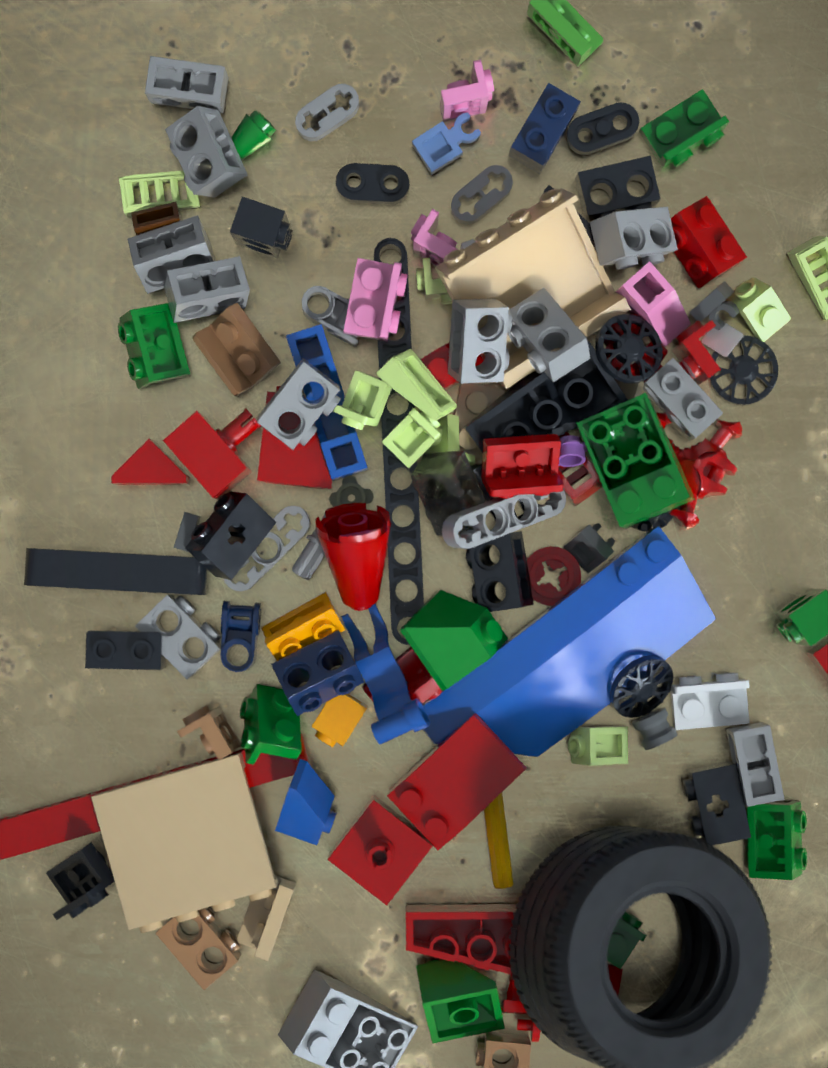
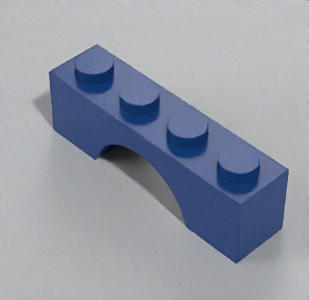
[286,324,368,481]

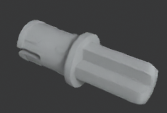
[292,508,329,580]

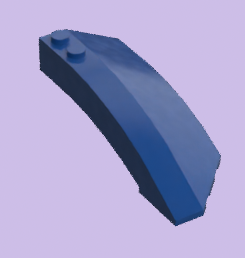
[422,526,716,757]

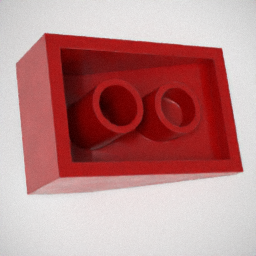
[387,713,527,850]

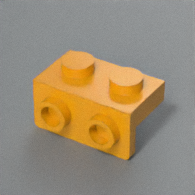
[261,592,345,661]

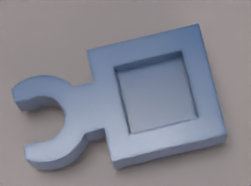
[412,113,481,175]

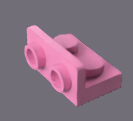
[440,60,494,122]
[411,209,457,266]
[343,258,408,342]

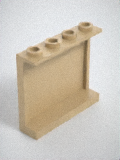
[435,188,631,389]
[91,752,279,933]

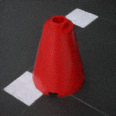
[315,502,391,611]

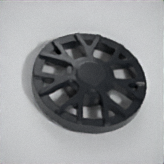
[595,314,663,384]
[709,335,778,405]
[610,655,674,718]

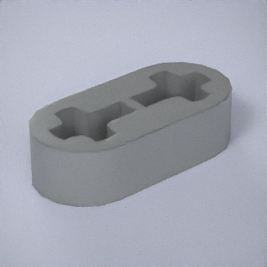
[295,84,359,141]
[451,165,513,225]

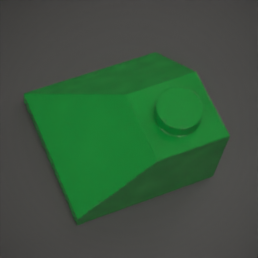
[400,590,508,691]
[416,959,505,1044]

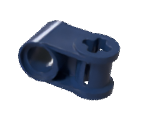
[220,600,261,672]

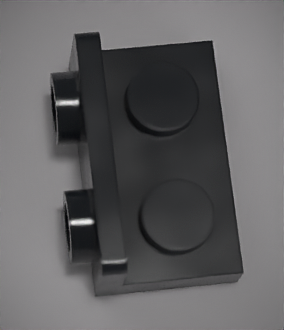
[85,631,166,670]

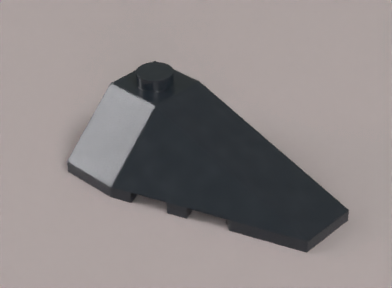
[464,340,628,453]

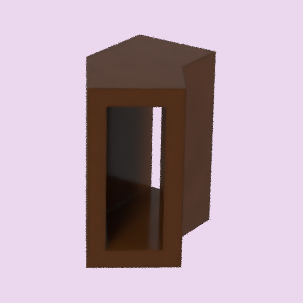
[131,202,183,236]

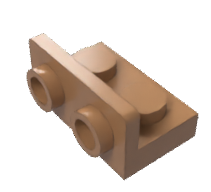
[192,303,281,396]
[177,705,241,760]

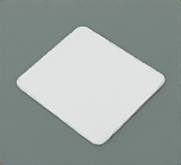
[702,321,743,357]

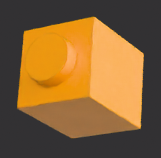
[311,694,368,747]

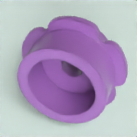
[559,435,588,467]

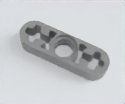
[224,506,311,591]

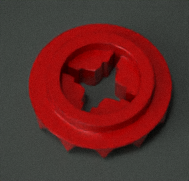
[527,546,581,606]

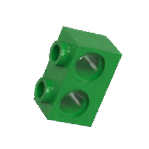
[775,588,828,647]

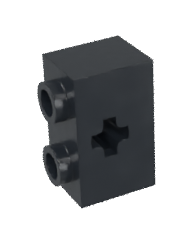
[185,491,277,580]
[683,760,751,846]

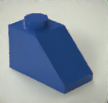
[275,759,337,846]

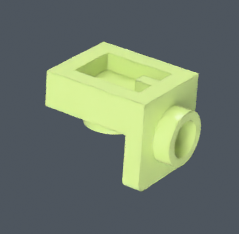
[568,726,628,766]

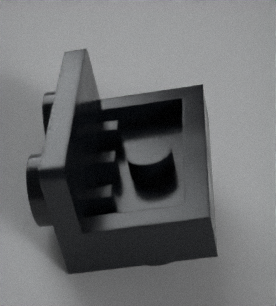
[46,843,115,920]

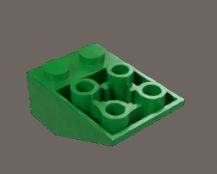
[577,393,695,529]

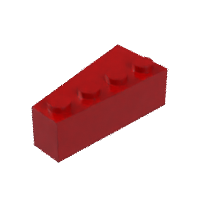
[406,904,517,976]

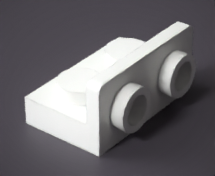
[670,673,750,730]

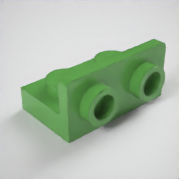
[527,0,603,67]

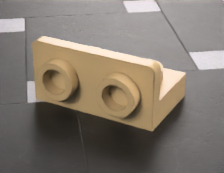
[237,875,296,962]

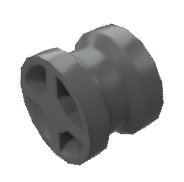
[632,707,678,750]

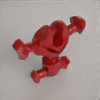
[656,412,743,530]

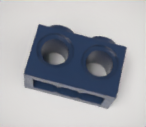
[509,83,581,174]
[271,630,364,716]

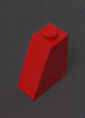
[257,386,334,490]

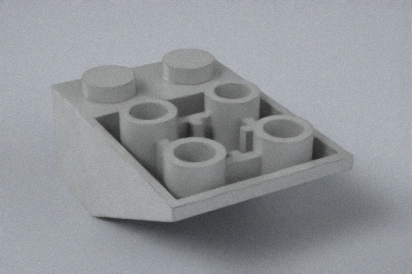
[278,970,418,1068]

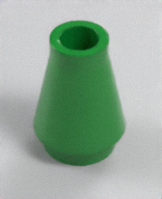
[231,109,277,161]

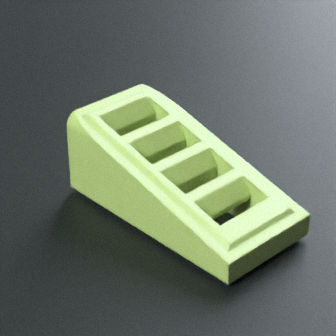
[119,170,200,218]
[787,236,828,320]
[376,349,457,421]

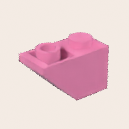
[616,261,691,347]

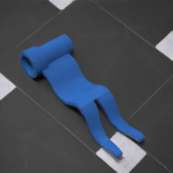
[341,603,430,745]

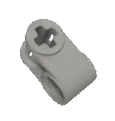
[301,286,359,347]

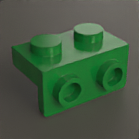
[240,684,302,765]

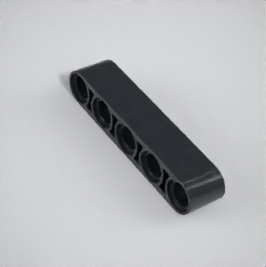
[24,548,207,595]

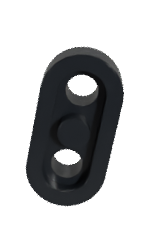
[566,102,639,155]
[336,163,410,205]

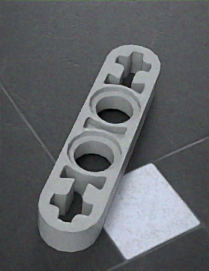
[442,489,566,549]

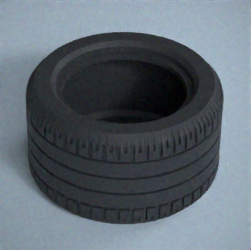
[509,825,772,1068]

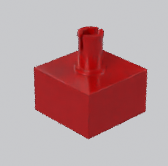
[162,408,261,500]
[327,795,433,906]

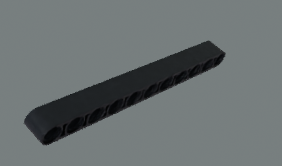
[374,238,424,645]

